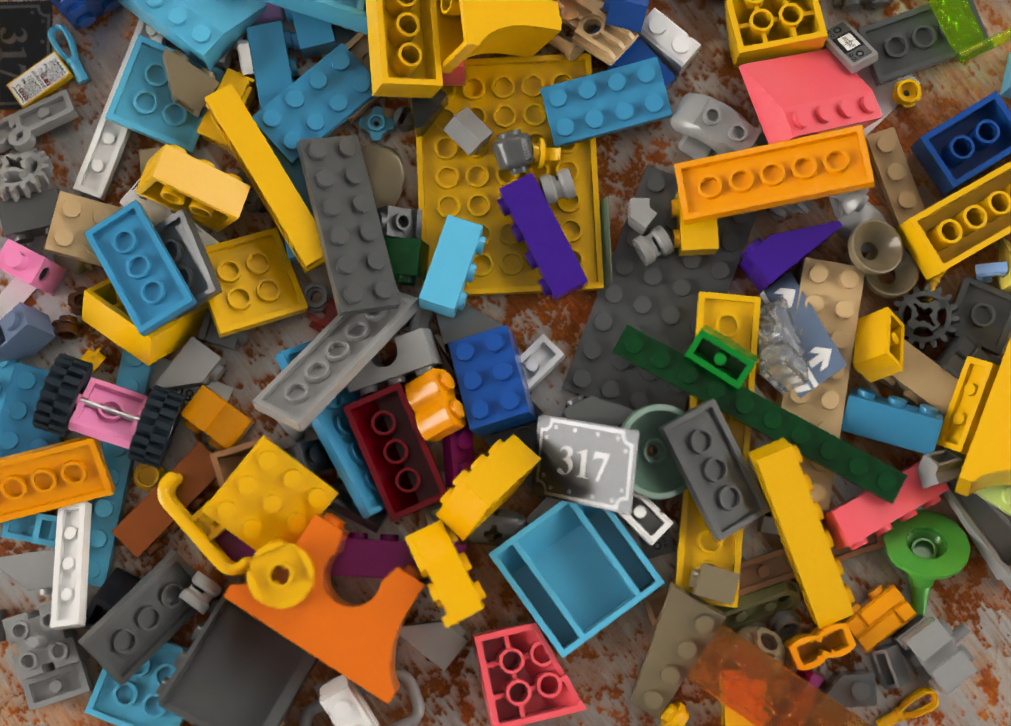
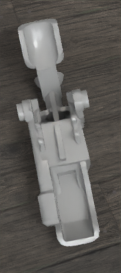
[670,92,886,252]

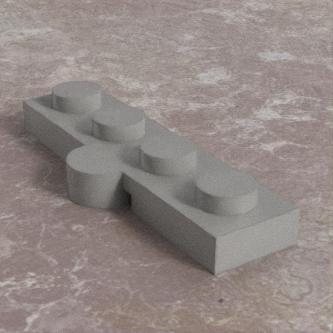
[0,89,79,154]

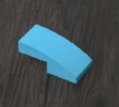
[0,512,57,547]

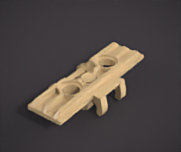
[548,0,639,66]

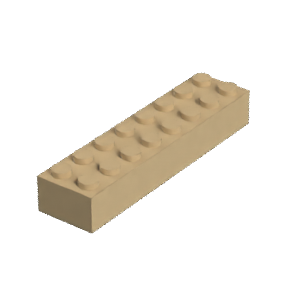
[762,257,865,512]

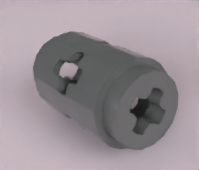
[460,509,526,546]

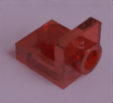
[304,298,338,333]

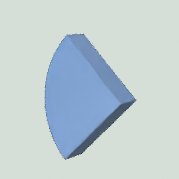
[975,261,1008,283]

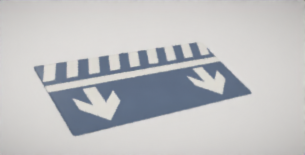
[756,272,847,398]

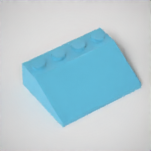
[117,0,267,70]

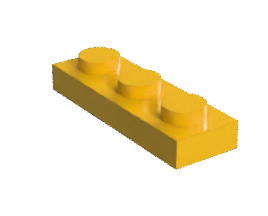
[936,356,1000,455]

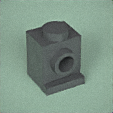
[377,205,422,239]
[198,309,249,352]

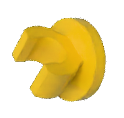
[532,138,561,169]

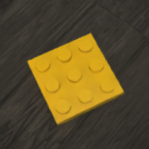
[205,227,308,338]
[203,435,339,551]

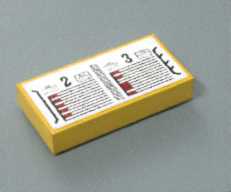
[6,51,74,109]

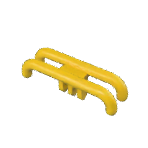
[157,472,253,576]

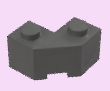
[806,670,877,726]

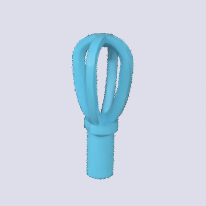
[47,24,89,85]

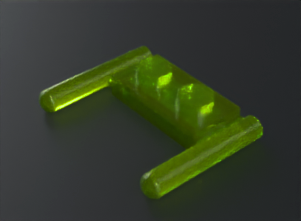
[928,0,1011,63]

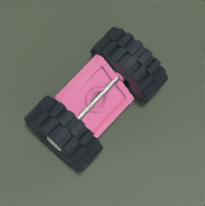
[32,353,186,469]

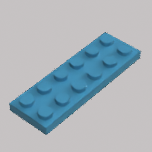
[275,341,386,520]

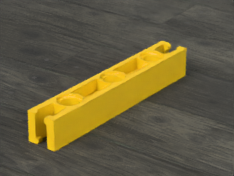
[204,83,325,274]

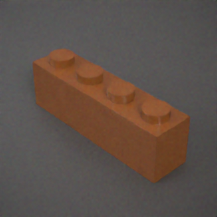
[111,441,219,558]

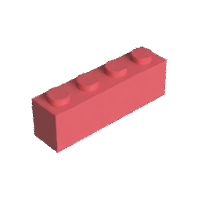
[821,460,949,551]

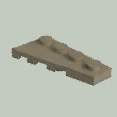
[631,582,726,718]

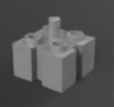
[2,604,91,681]
[890,615,977,695]

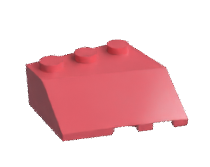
[471,622,587,726]

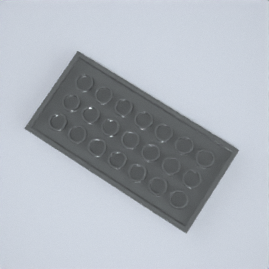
[562,165,758,411]

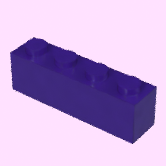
[497,173,588,302]

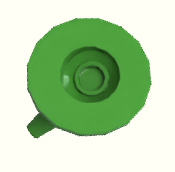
[883,510,971,616]

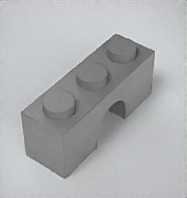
[347,328,442,397]

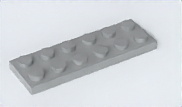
[252,291,420,432]

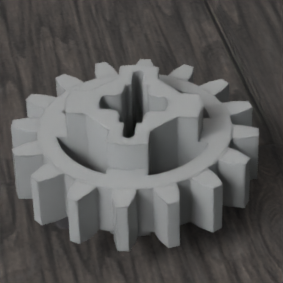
[0,147,54,202]

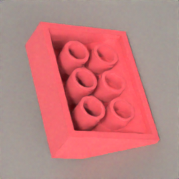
[739,49,883,144]

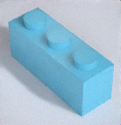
[419,215,487,318]

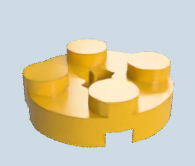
[247,542,315,609]

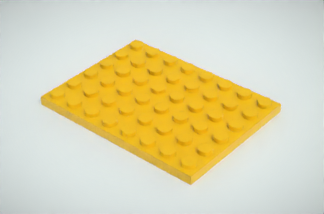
[415,53,604,296]

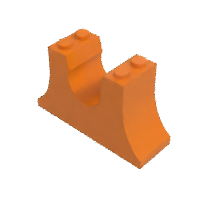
[223,512,428,704]

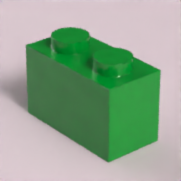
[685,325,759,390]

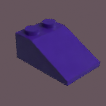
[738,221,843,293]

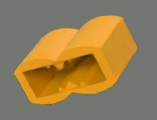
[405,368,466,442]
[180,384,255,451]
[783,621,857,670]

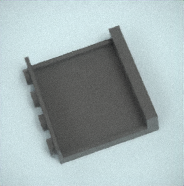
[156,589,319,726]

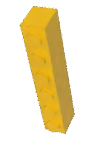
[748,438,854,629]

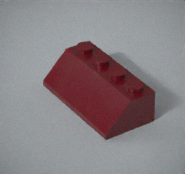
[343,382,448,522]

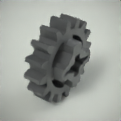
[893,284,960,351]

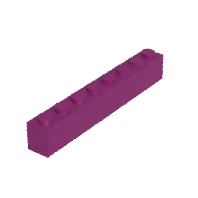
[213,530,467,581]

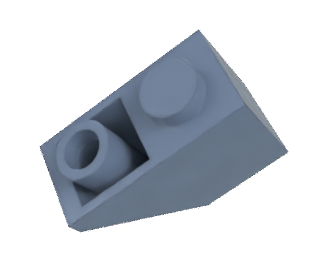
[0,302,56,362]

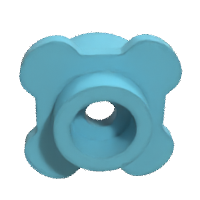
[359,106,395,142]

